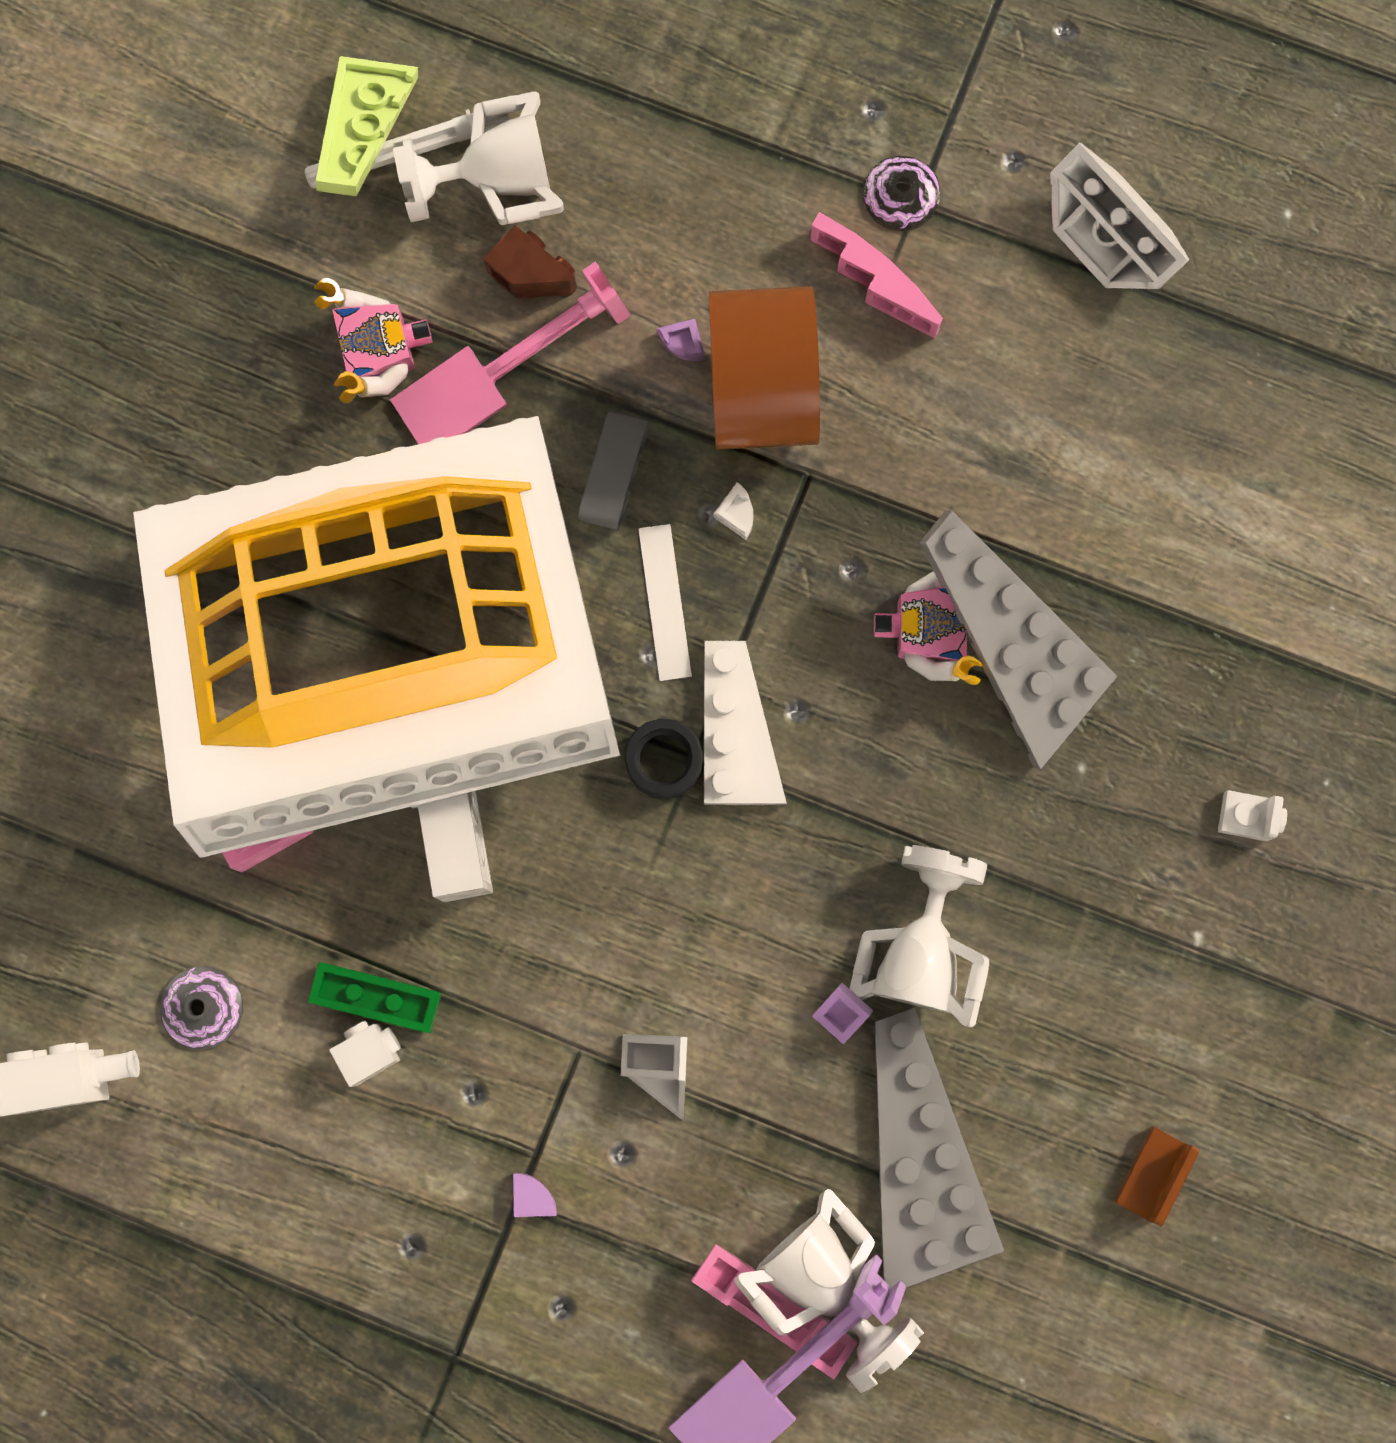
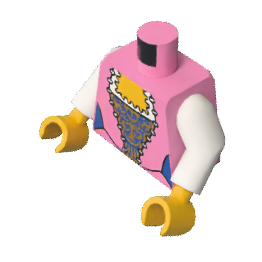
[314,278,433,403]
[874,571,983,685]

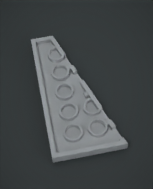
[919,511,1117,769]
[874,1008,1004,1288]

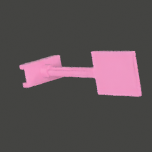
[390,261,631,444]

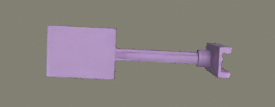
[669,1254,906,1443]

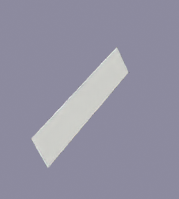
[638,524,692,681]

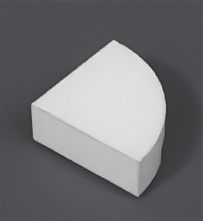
[714,482,754,540]

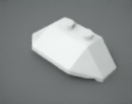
[1050,143,1189,289]

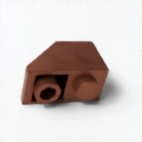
[483,225,577,298]

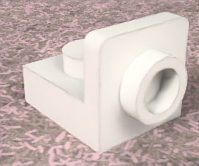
[1218,790,1287,842]

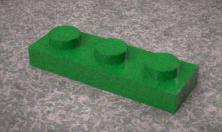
[308,962,442,1033]

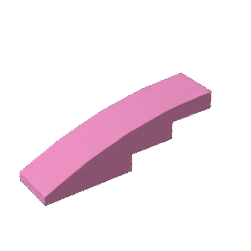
[810,212,943,338]

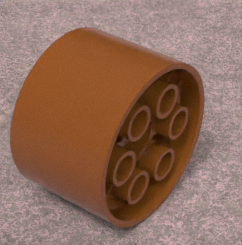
[709,286,820,450]

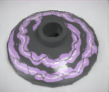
[160,966,243,1050]

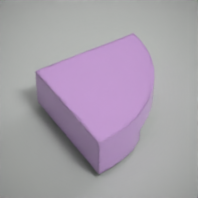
[656,319,705,361]
[513,1173,557,1217]

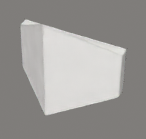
[621,1034,688,1122]

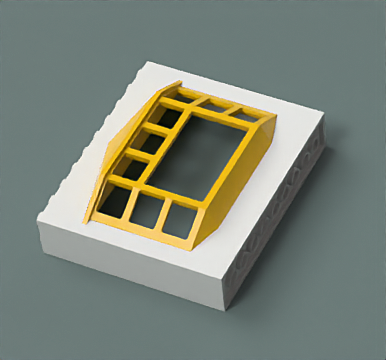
[133,416,620,858]

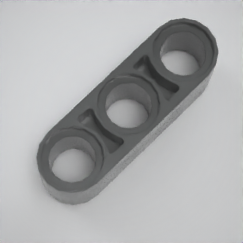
[578,411,649,531]

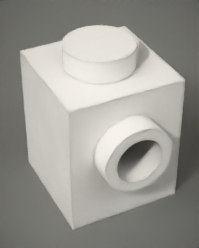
[329,1021,401,1087]

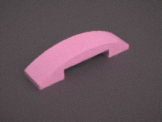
[691,1244,858,1379]

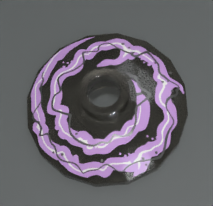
[862,155,941,232]

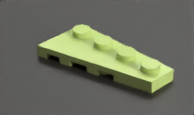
[315,56,418,196]

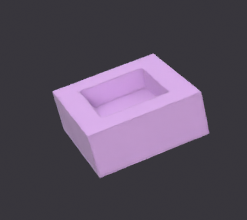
[812,983,873,1044]

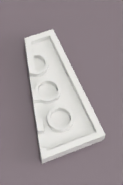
[704,641,787,805]

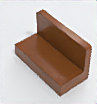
[1113,1126,1200,1227]

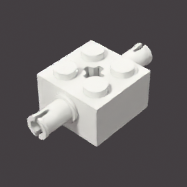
[0,1043,140,1117]

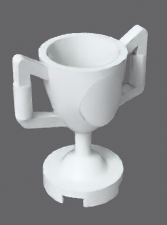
[393,92,564,225]
[850,845,989,1027]
[734,1189,924,1393]

